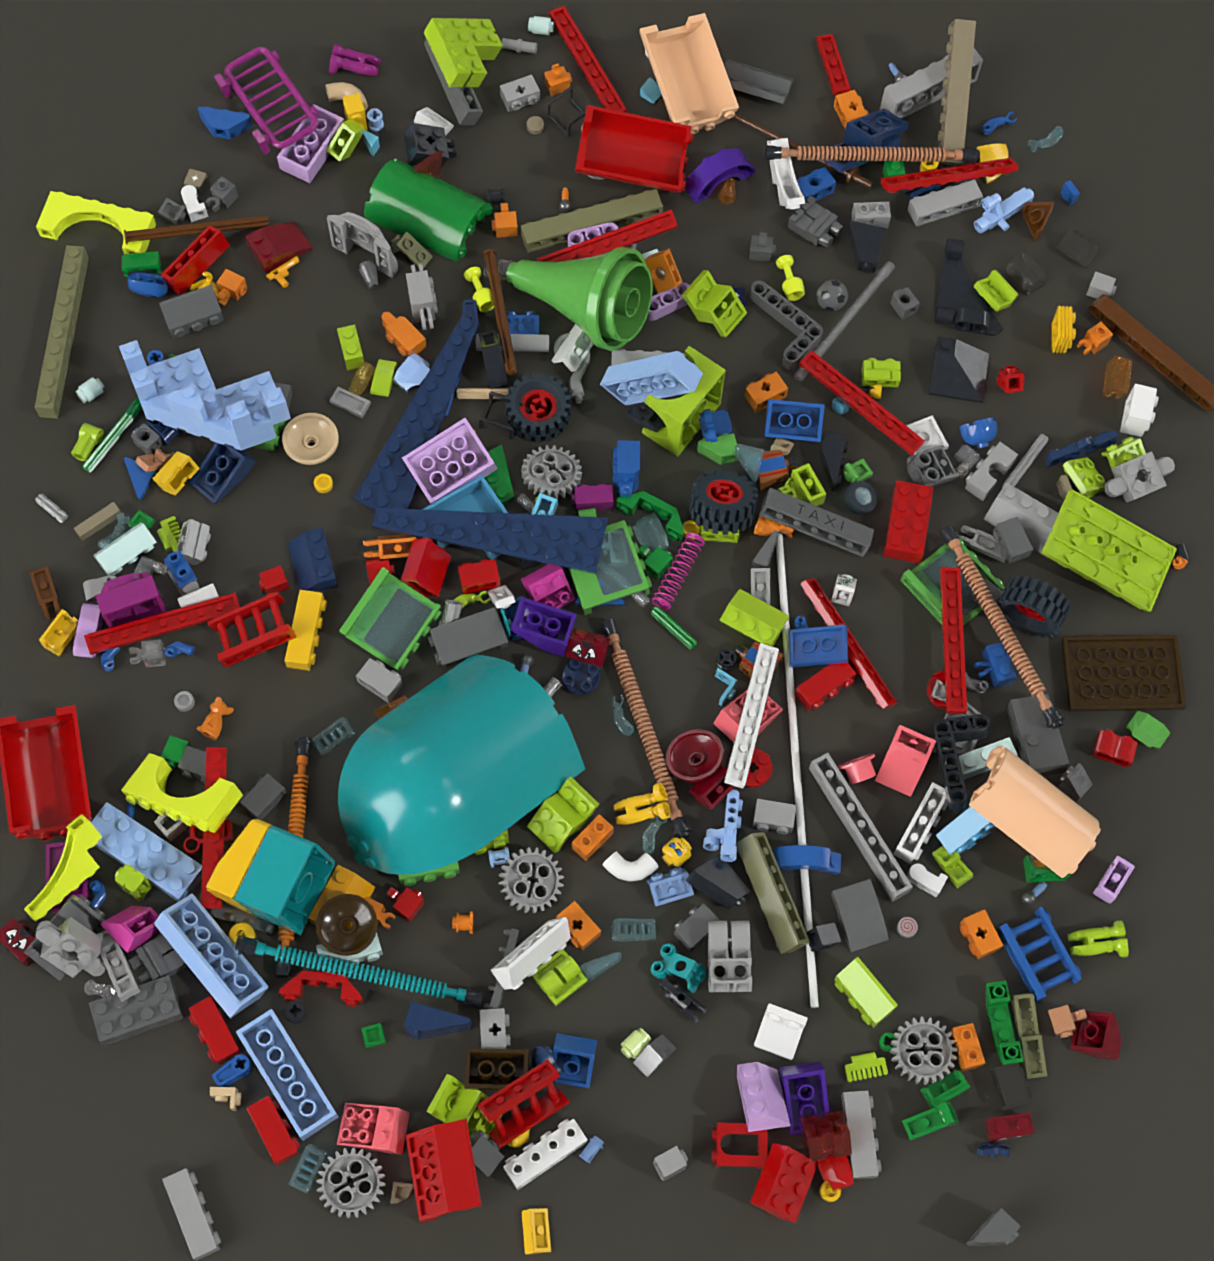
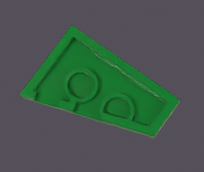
[484,444,514,505]

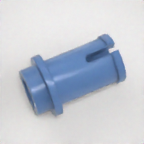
[579,1135,604,1164]

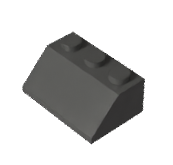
[159,285,224,339]

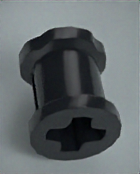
[487,188,506,204]

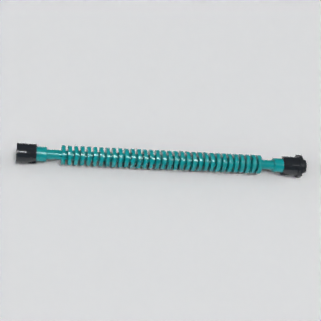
[235,934,483,1007]

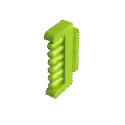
[157,516,181,552]
[844,1052,888,1083]

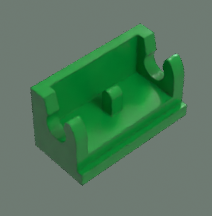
[122,251,162,277]
[921,1070,971,1109]

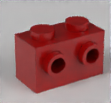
[458,559,501,594]

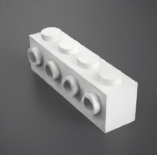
[893,782,948,864]
[503,1119,588,1190]

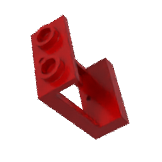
[712,1122,767,1169]

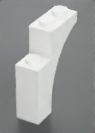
[767,138,805,209]

